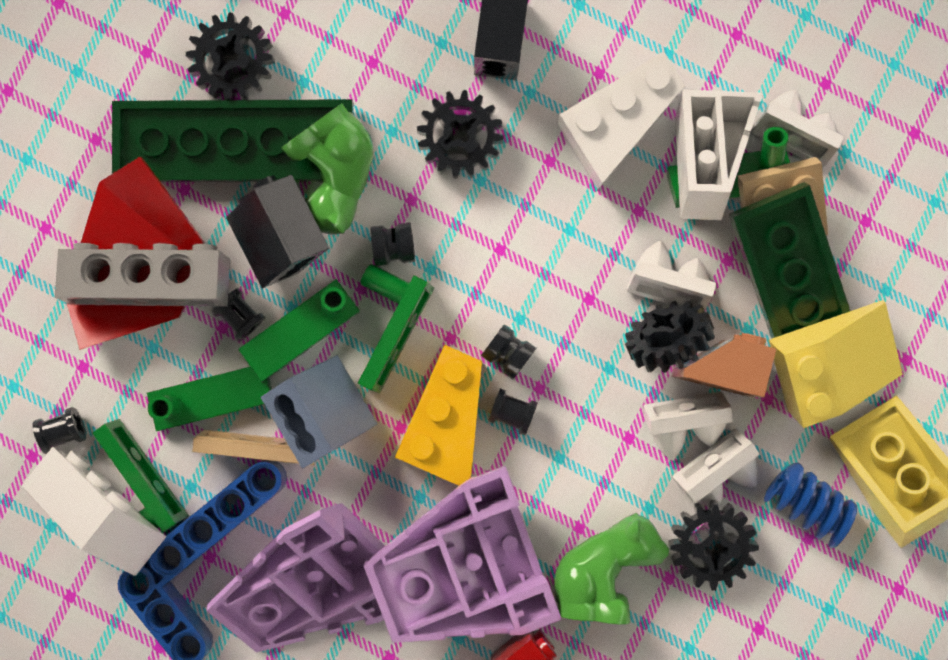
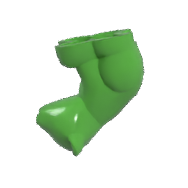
[281,103,374,235]
[554,513,670,625]

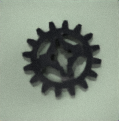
[185,12,275,100]
[417,90,503,179]
[625,301,715,373]
[668,500,759,591]

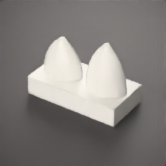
[752,90,843,168]
[626,240,716,310]
[643,391,733,460]
[672,428,760,507]

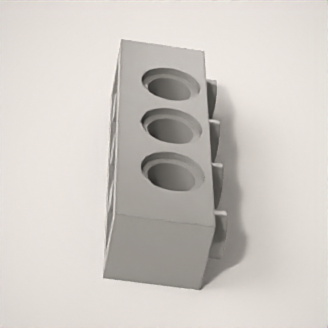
[55,243,230,307]

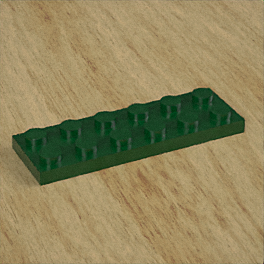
[112,99,354,183]

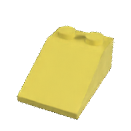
[769,300,903,428]
[830,395,948,548]

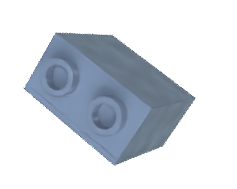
[261,355,378,469]

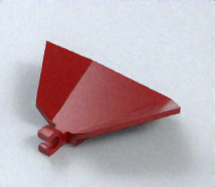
[66,157,205,350]

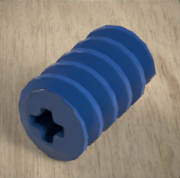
[764,463,857,548]

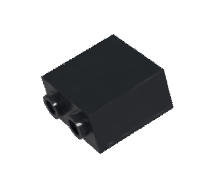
[474,0,528,81]
[226,175,329,289]

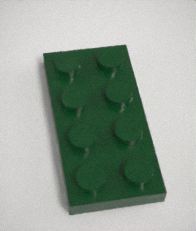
[728,182,850,339]

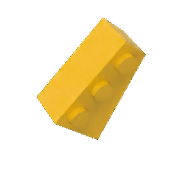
[395,345,482,486]

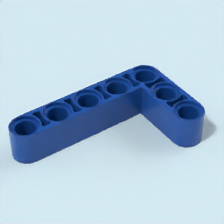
[117,460,287,660]

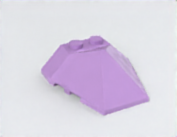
[363,466,562,643]
[207,503,385,652]

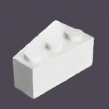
[557,51,685,190]
[675,90,763,220]
[22,447,166,576]

